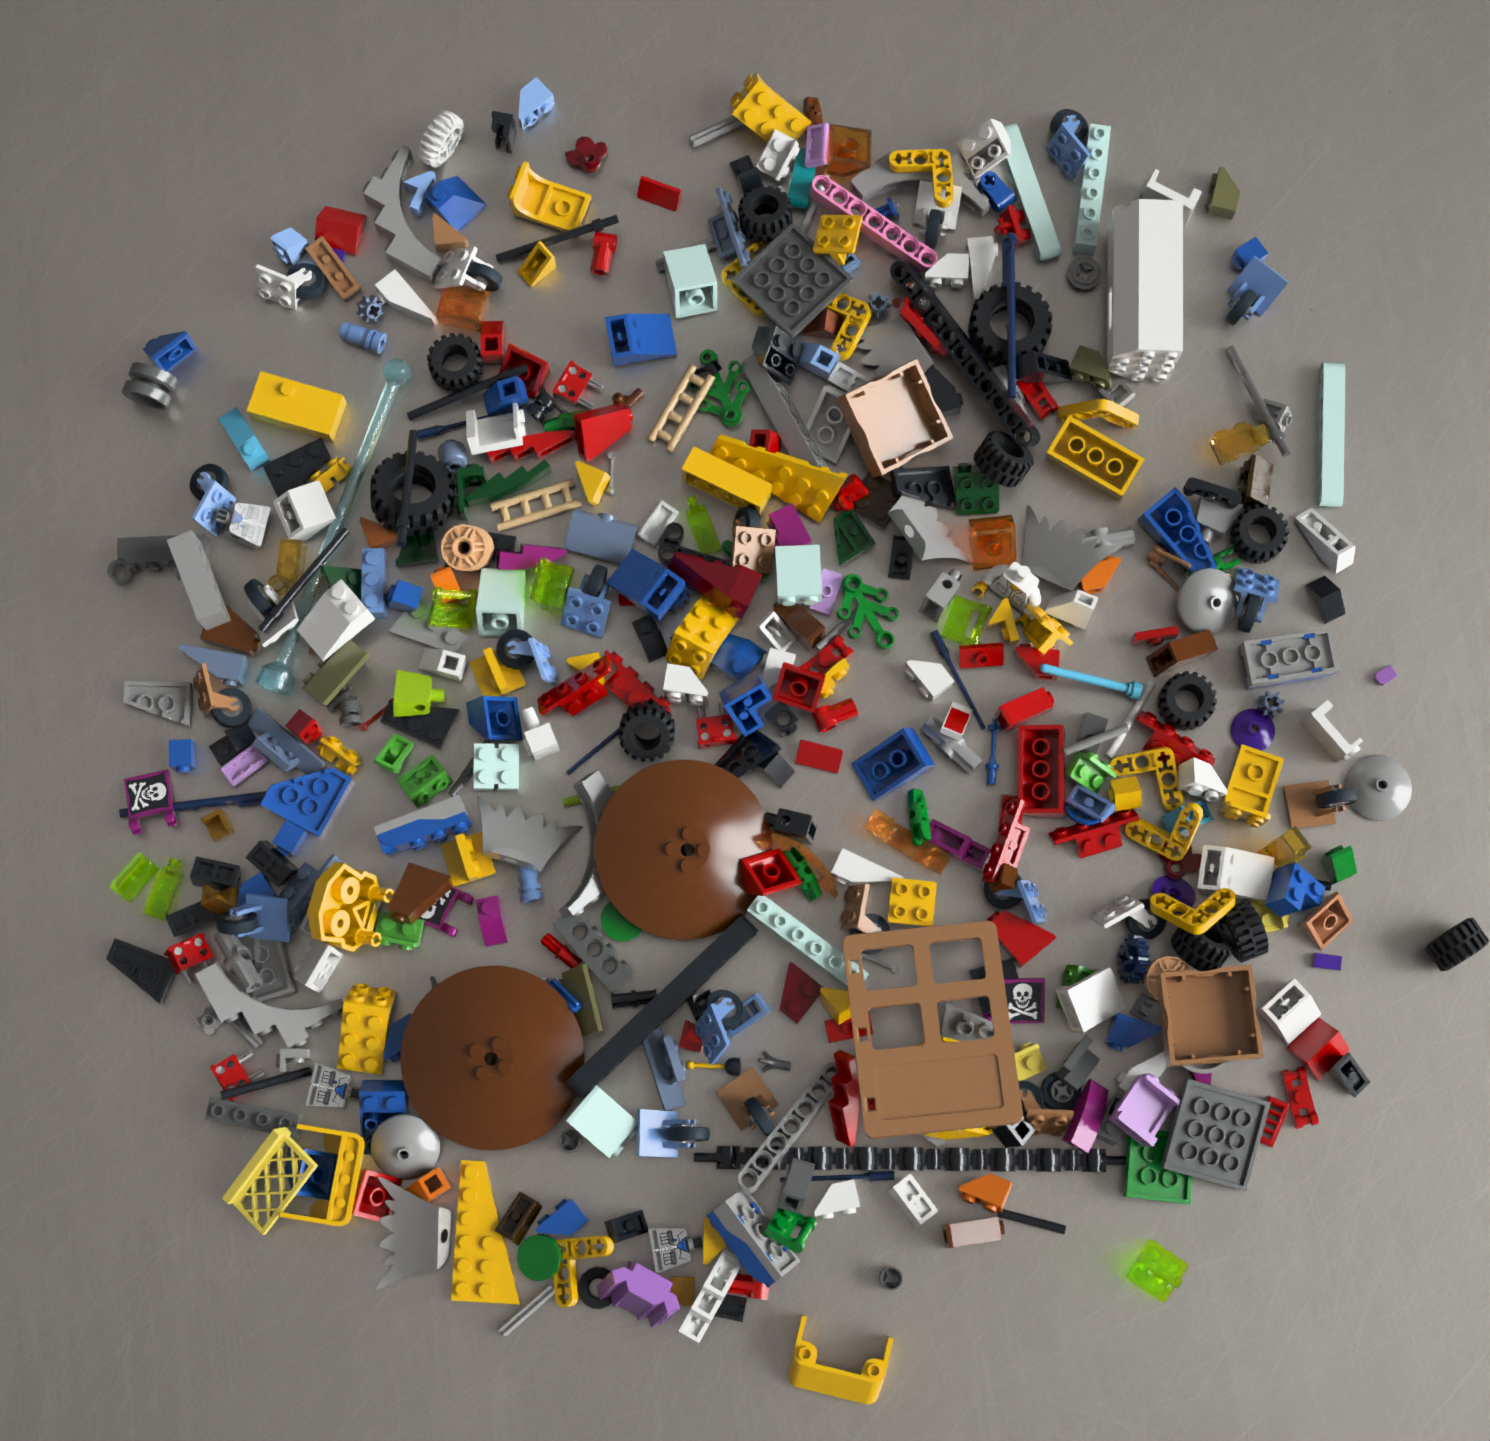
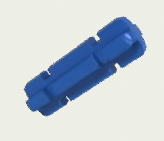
[548,978,582,1013]

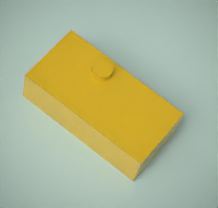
[247,371,347,442]
[1046,416,1145,501]
[681,446,772,519]

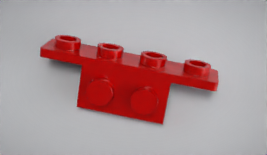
[604,650,672,713]
[537,655,611,716]
[1136,710,1216,770]
[982,798,1030,883]
[1048,809,1139,859]

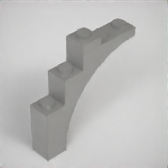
[363,145,442,283]
[849,151,990,218]
[559,770,613,918]
[195,962,343,1049]

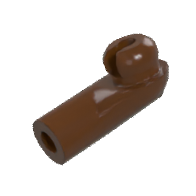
[612,388,645,408]

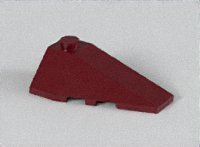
[668,552,763,619]

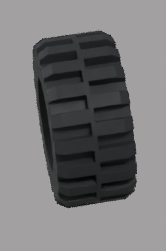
[968,282,1053,367]
[370,451,454,537]

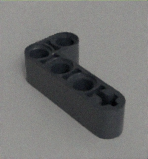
[658,522,731,568]

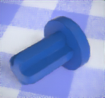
[874,197,901,218]

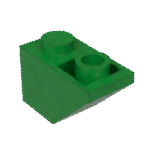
[1321,845,1357,885]

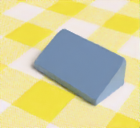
[1065,783,1116,823]

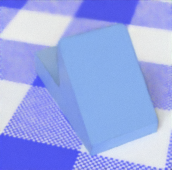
[403,171,437,218]

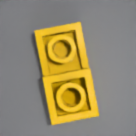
[820,658,849,699]

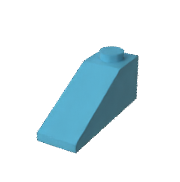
[218,407,270,471]

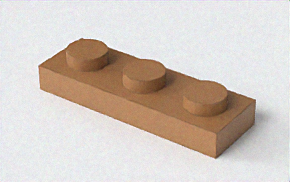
[305,236,361,301]

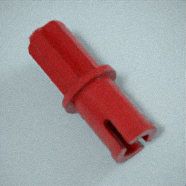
[540,933,582,969]

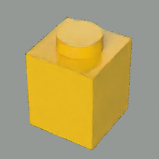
[1107,776,1142,811]

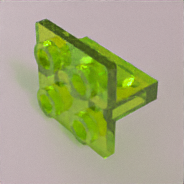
[530,557,575,611]
[1126,1239,1189,1303]

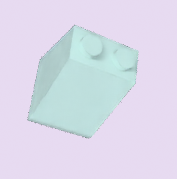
[663,244,717,318]
[775,545,822,606]
[476,568,526,638]
[566,1085,638,1158]

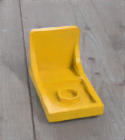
[730,73,812,142]
[507,161,591,232]
[665,595,740,679]
[1219,744,1284,828]
[337,983,397,1075]

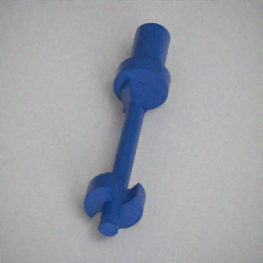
[985,719,1001,785]

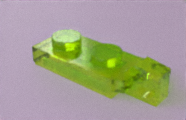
[686,495,722,555]
[143,857,182,921]

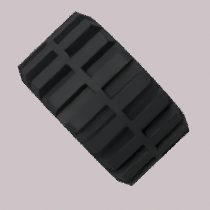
[738,185,793,244]
[427,333,484,393]
[973,431,1034,487]
[1230,504,1289,564]
[1157,671,1217,731]
[618,701,675,762]
[1219,900,1269,963]
[1425,918,1489,972]
[1171,922,1234,971]

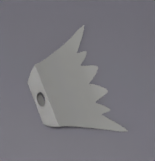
[840,318,935,379]
[888,495,972,564]
[1021,505,1123,591]
[477,796,583,872]
[375,1176,451,1290]

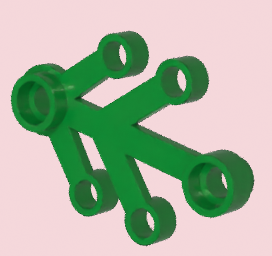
[689,349,750,427]
[837,574,899,650]

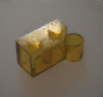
[1210,421,1272,466]
[268,539,307,596]
[1256,826,1312,868]

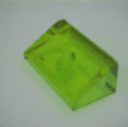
[110,852,159,902]

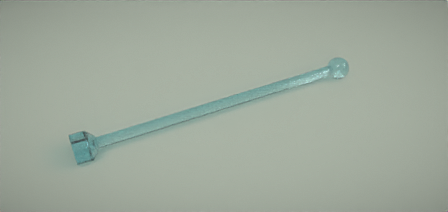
[255,358,411,696]

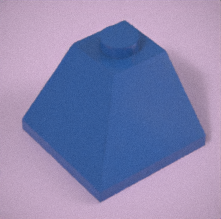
[424,175,487,231]
[143,331,197,372]
[466,696,523,741]
[1104,1013,1162,1052]
[284,1147,338,1200]

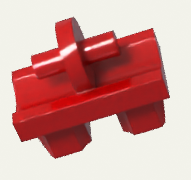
[994,205,1031,249]
[831,474,868,512]

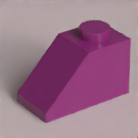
[475,895,508,947]

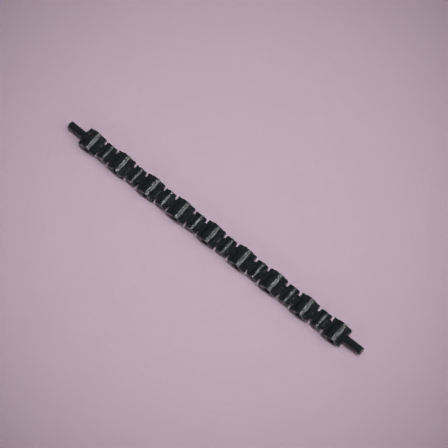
[694,1146,1126,1172]

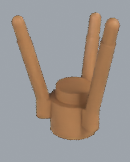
[1146,543,1191,592]

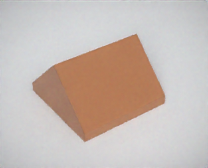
[1297,891,1354,950]

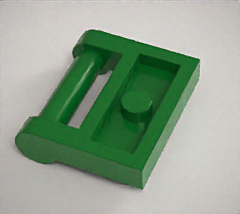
[764,1208,817,1253]

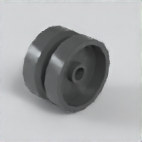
[122,362,178,410]

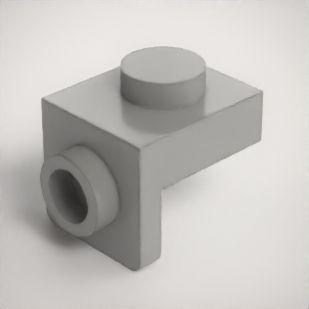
[1098,379,1135,407]

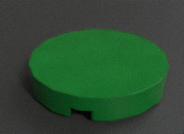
[601,901,642,942]
[517,1234,562,1281]

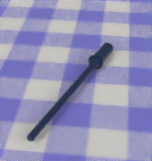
[417,407,521,439]
[930,630,986,730]
[566,700,653,775]
[780,1171,895,1182]

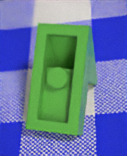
[374,733,414,774]

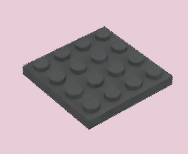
[732,222,854,338]
[1160,1078,1271,1191]

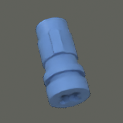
[339,322,387,354]
[516,865,543,903]

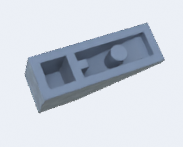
[179,644,248,687]

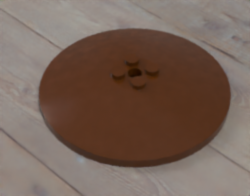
[594,760,773,940]
[400,965,585,1150]

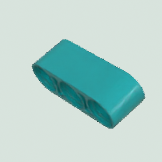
[788,148,817,210]

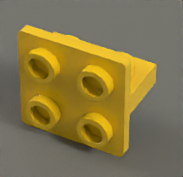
[813,215,862,266]
[1023,604,1073,654]
[469,647,526,696]
[441,831,496,887]
[888,878,937,927]

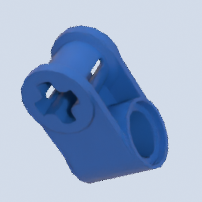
[977,171,1016,214]

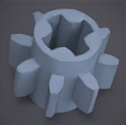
[866,291,892,320]
[356,294,383,322]
[1256,690,1285,719]

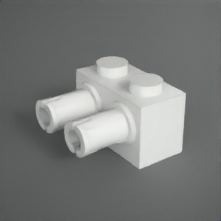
[521,707,560,761]

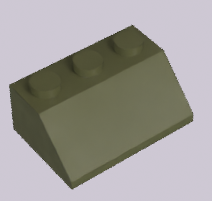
[302,640,370,706]
[559,964,605,1039]

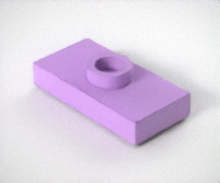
[805,123,830,168]
[809,568,844,617]
[219,744,269,788]

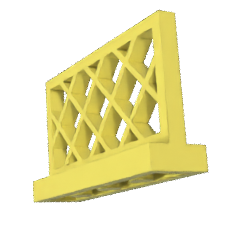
[222,1127,318,1235]

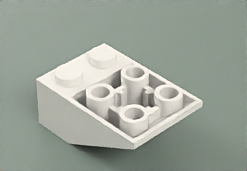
[1197,845,1275,901]

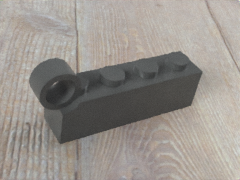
[107,534,210,584]

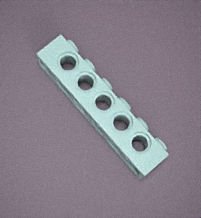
[1072,124,1111,255]
[747,895,869,989]

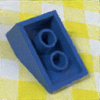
[851,728,935,801]

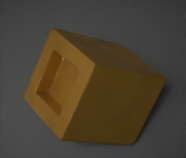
[201,808,235,842]
[201,885,238,915]
[671,1276,695,1306]

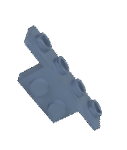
[707,187,752,267]
[248,708,325,775]
[278,854,344,936]
[642,1025,686,1111]

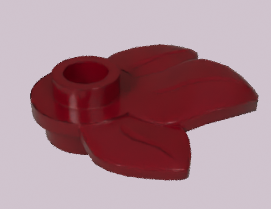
[565,136,607,173]
[1159,843,1202,880]

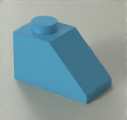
[1161,800,1214,834]

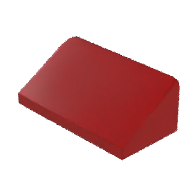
[637,176,682,211]
[795,740,844,774]

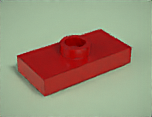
[1131,626,1179,646]
[959,642,1004,669]
[824,1012,873,1043]

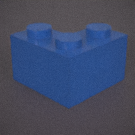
[719,670,772,737]
[1265,862,1325,917]

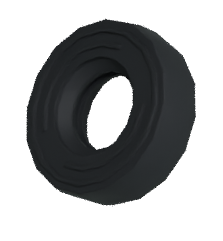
[578,1267,612,1309]

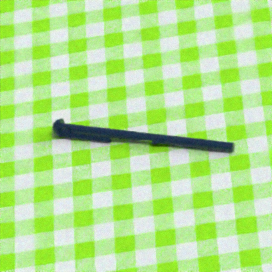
[1002,232,1019,398]
[119,791,267,818]

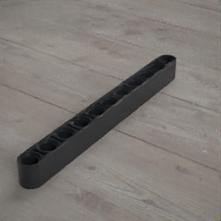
[890,261,1040,447]
[566,915,759,1100]

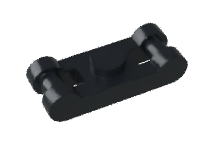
[1182,477,1242,510]

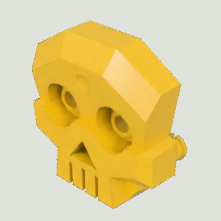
[307,862,394,952]

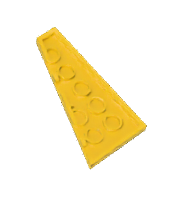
[709,434,848,523]
[451,1160,520,1304]

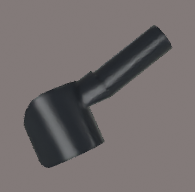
[695,360,722,376]

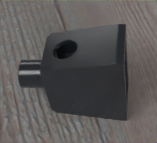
[766,808,818,845]

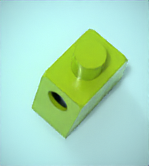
[393,670,445,717]

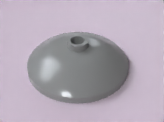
[1177,568,1238,634]
[1344,755,1412,821]
[371,1114,440,1180]

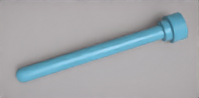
[1039,664,1143,700]

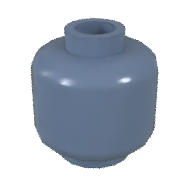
[438,439,467,473]

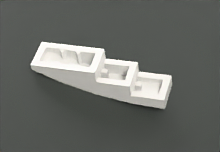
[677,1249,742,1346]

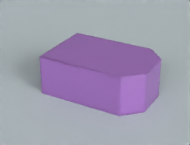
[1374,665,1398,686]

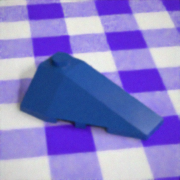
[1137,487,1217,573]
[670,623,767,683]

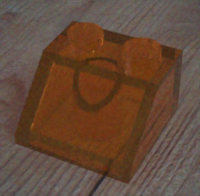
[823,124,871,177]
[436,286,491,333]
[968,515,1017,570]

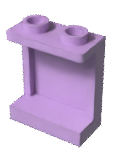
[1109,1073,1181,1147]

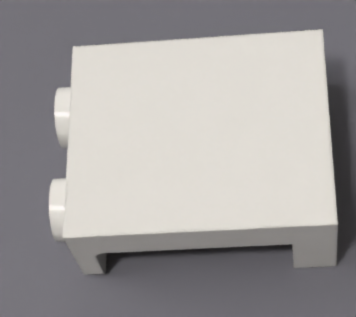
[1139,169,1202,225]
[466,402,526,455]
[1302,700,1363,763]
[1055,966,1126,1032]

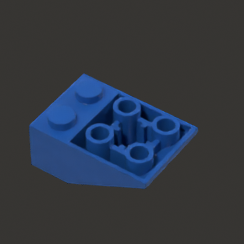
[605,314,677,366]
[606,549,686,622]
[359,1080,409,1154]

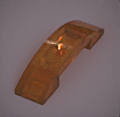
[864,808,952,875]
[769,831,838,898]

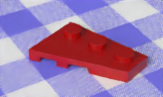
[899,295,948,357]

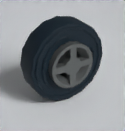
[1041,1071,1082,1110]

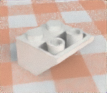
[957,118,1011,179]
[273,481,336,541]
[663,663,708,707]
[1257,978,1321,1044]

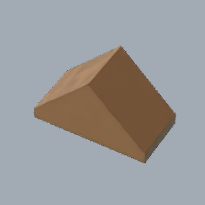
[432,213,470,253]

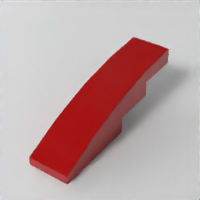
[486,430,576,464]
[828,1050,859,1147]

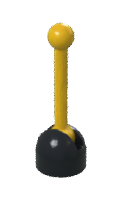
[686,1057,741,1076]

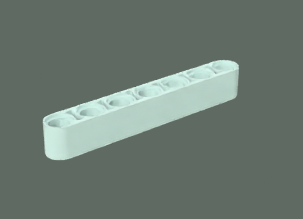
[1003,123,1061,262]
[1317,362,1345,507]

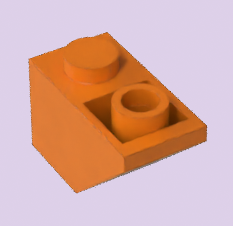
[1078,556,1121,594]
[430,566,465,609]
[405,1167,452,1203]
[958,1173,1011,1213]

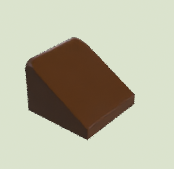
[989,863,1018,891]

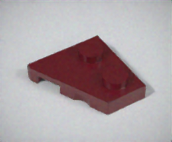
[779,962,823,1024]

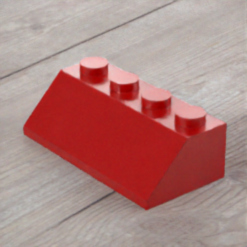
[1018,725,1065,817]

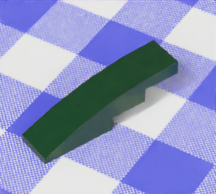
[465,459,552,507]

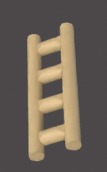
[647,364,715,453]
[490,478,582,532]

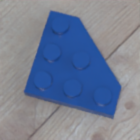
[259,768,352,837]

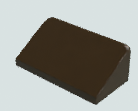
[494,1192,542,1245]

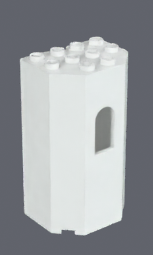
[1107,199,1183,382]

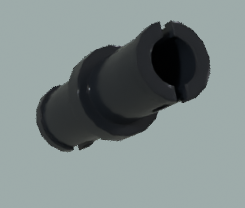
[611,989,657,1009]

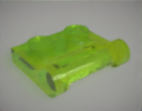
[427,587,478,628]
[941,595,993,645]

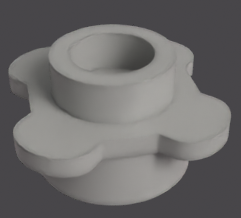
[196,1007,223,1034]

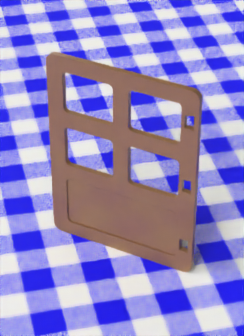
[843,921,1023,1139]

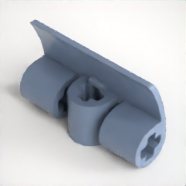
[564,509,638,564]

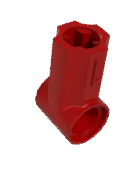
[590,232,617,276]
[811,697,859,733]
[727,1273,769,1300]

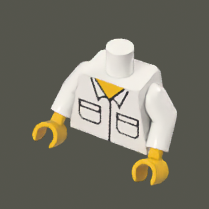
[971,562,1041,630]

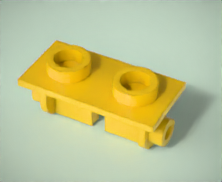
[308,456,352,493]
[317,736,364,775]

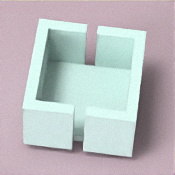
[473,743,519,791]

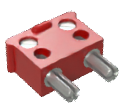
[553,360,603,410]
[696,702,737,749]
[164,933,213,986]
[210,1049,265,1102]

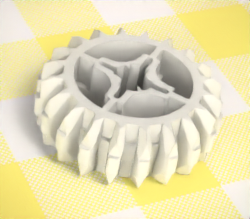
[418,110,464,168]

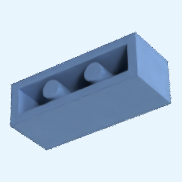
[361,548,387,619]

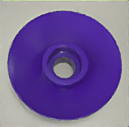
[1230,709,1275,751]
[1152,875,1196,913]

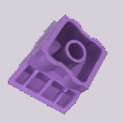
[596,1261,680,1328]

